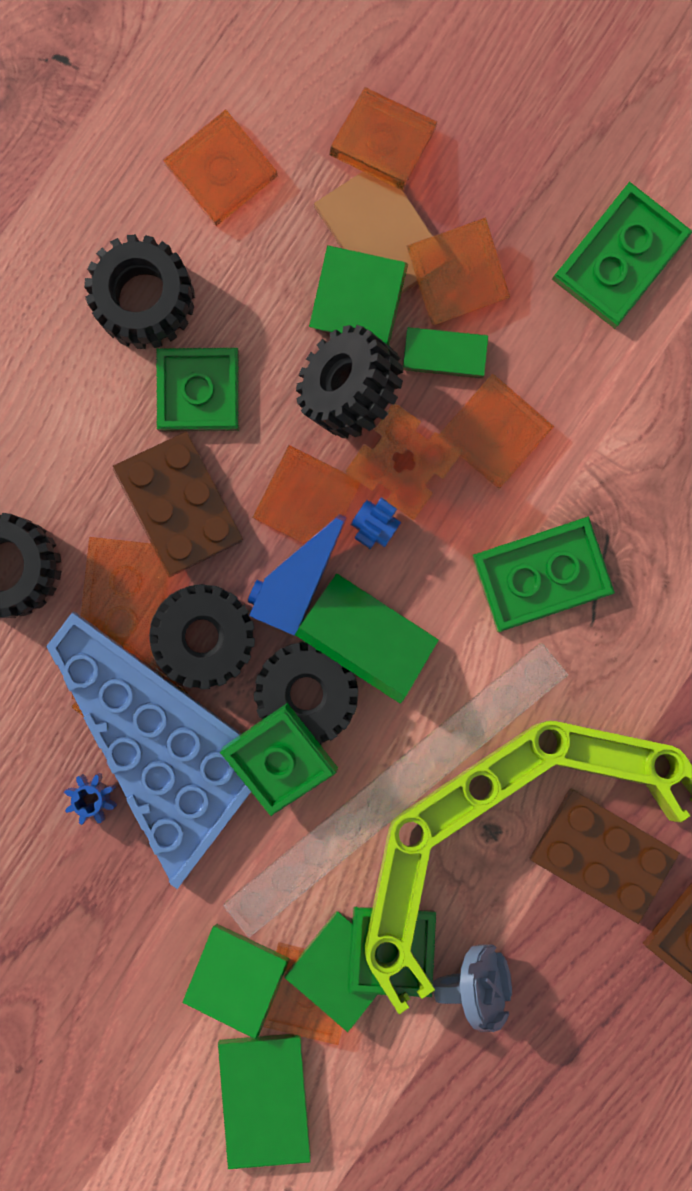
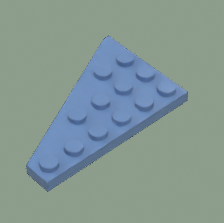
[46,611,251,889]

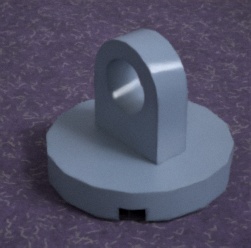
[433,944,512,1032]

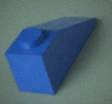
[248,514,347,636]

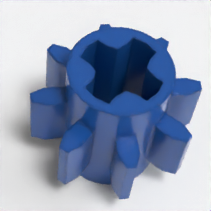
[350,497,401,549]
[64,773,117,825]

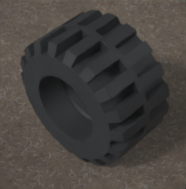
[84,234,195,349]
[0,513,62,618]

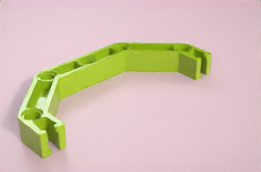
[365,721,692,1014]

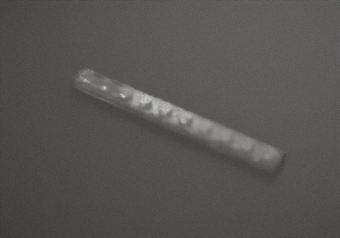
[223,643,568,938]

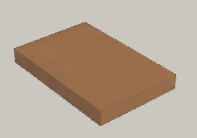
[314,159,448,293]

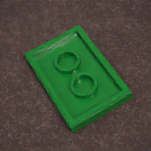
[552,181,692,329]
[472,516,615,632]
[295,573,439,704]
[218,1033,311,1169]

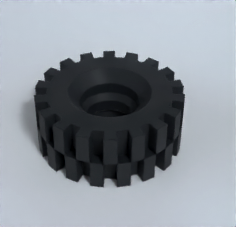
[296,325,404,439]
[149,584,255,689]
[254,642,358,745]

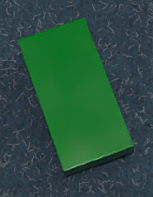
[403,327,488,379]

